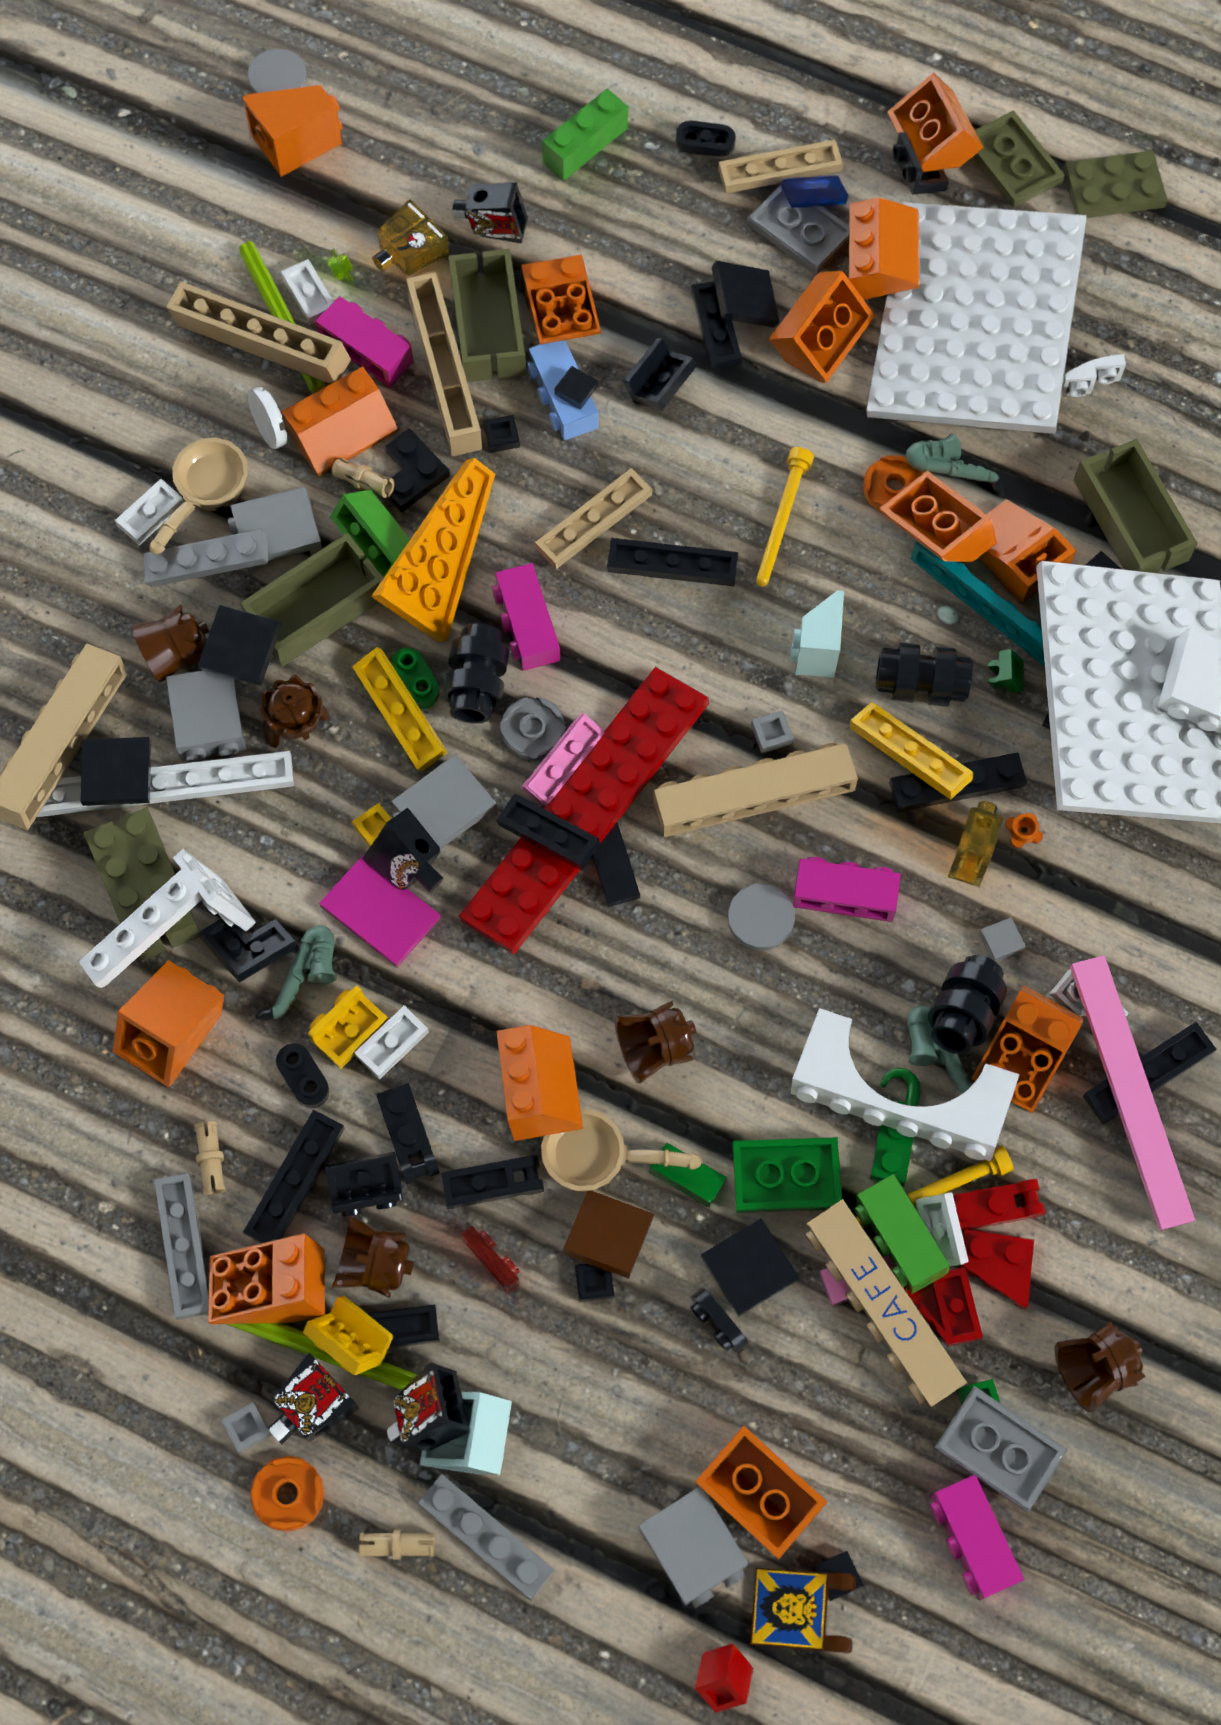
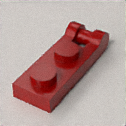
[953,1179,1046,1231]

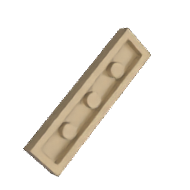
[718,140,843,194]
[535,468,652,569]

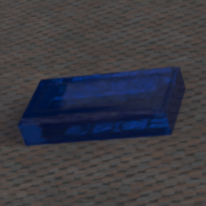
[781,175,849,208]

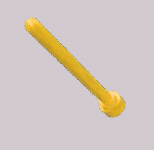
[756,447,814,587]
[856,1145,1014,1229]

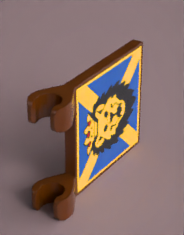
[750,1567,856,1654]

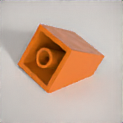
[242,85,343,177]
[113,960,225,1088]

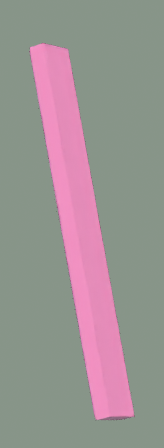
[1070,955,1195,1231]

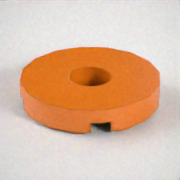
[863,455,924,512]
[250,1456,325,1532]

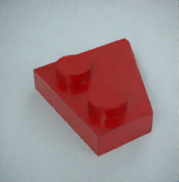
[958,1229,1034,1310]
[903,1267,983,1347]

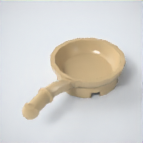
[149,438,248,555]
[541,1109,702,1192]

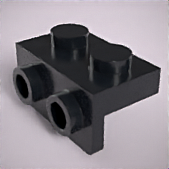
[892,132,949,195]
[624,338,697,411]
[325,1152,403,1216]

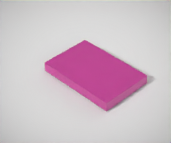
[319,854,441,968]

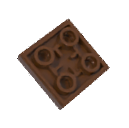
[562,1191,654,1279]

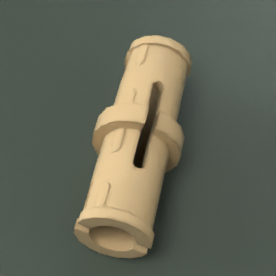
[332,458,394,498]
[194,1121,226,1195]
[359,1530,435,1560]

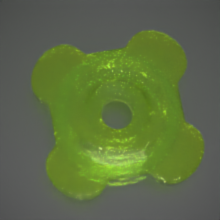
[327,248,354,282]

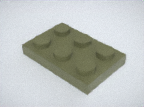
[973,110,1065,208]
[1064,150,1168,218]

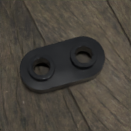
[676,120,736,157]
[276,1043,330,1108]
[690,1287,748,1353]

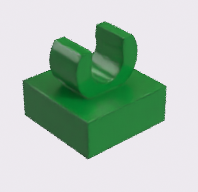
[988,649,1024,693]

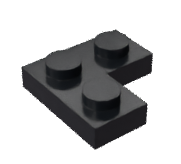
[385,428,450,513]
[200,918,296,983]

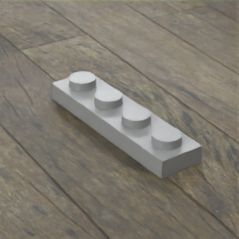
[144,529,268,587]
[154,1173,209,1320]
[418,1474,555,1600]

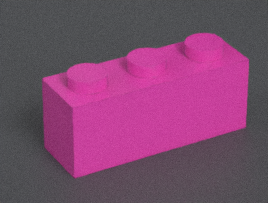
[315,296,413,387]
[491,563,560,671]
[793,857,901,922]
[929,1475,1025,1601]

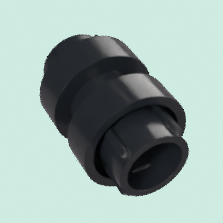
[443,624,509,724]
[875,642,973,707]
[928,955,1007,1054]

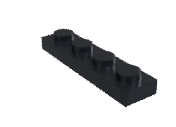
[607,538,738,587]
[889,752,1027,813]
[1083,1022,1217,1125]
[243,1109,345,1244]

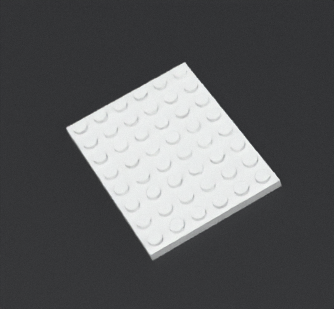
[867,202,1087,434]
[1036,561,1221,823]

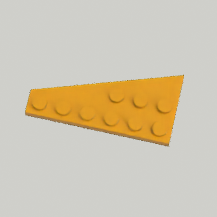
[371,458,495,643]

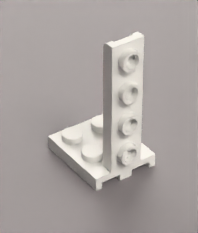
[79,849,256,988]

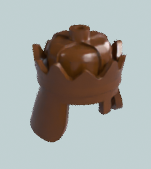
[131,605,210,682]
[260,675,330,748]
[614,1001,696,1084]
[332,1215,414,1298]
[1054,1321,1145,1412]

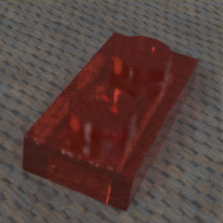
[461,1226,520,1294]

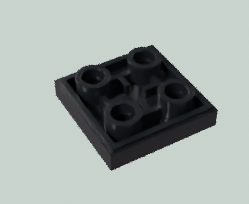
[711,260,780,328]
[198,605,282,686]
[80,737,151,806]
[701,1218,799,1317]

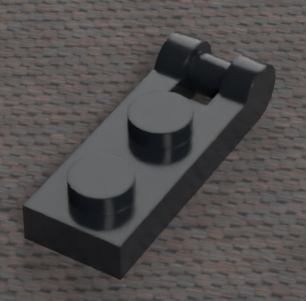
[376,1083,440,1185]
[441,1155,544,1209]

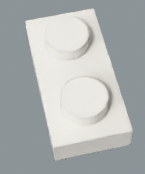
[281,259,334,325]
[115,479,184,545]
[354,1006,429,1080]
[916,1192,969,1266]

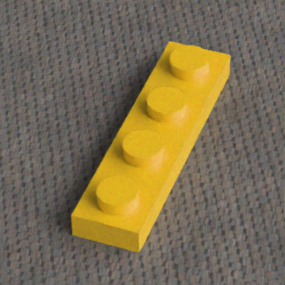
[352,647,448,772]
[850,702,973,800]

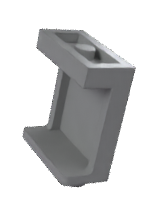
[228,487,322,574]
[166,670,246,762]
[391,755,498,860]
[638,1487,749,1608]

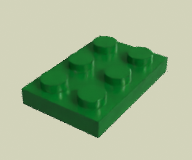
[732,1137,842,1213]

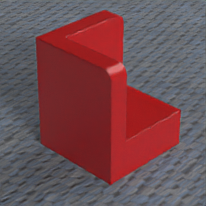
[695,1643,753,1713]

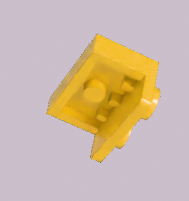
[308,985,389,1070]
[303,1295,393,1375]

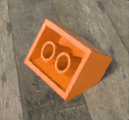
[887,72,984,172]
[849,197,920,300]
[769,271,875,383]
[281,366,398,477]
[879,471,997,562]
[497,1025,583,1141]
[695,1426,827,1559]

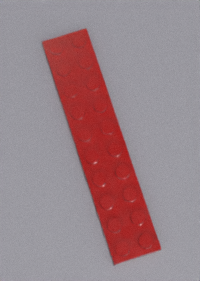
[459,666,710,955]

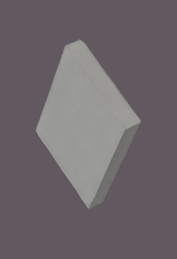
[746,180,849,275]
[934,1386,1068,1512]

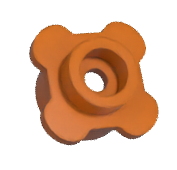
[1005,813,1043,848]

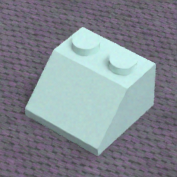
[790,590,844,678]
[420,1392,512,1475]

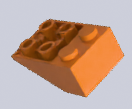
[521,254,601,345]
[979,499,1077,604]
[971,985,1084,1113]
[208,1233,325,1324]

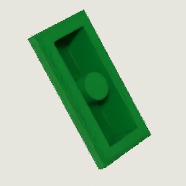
[649,1142,727,1208]

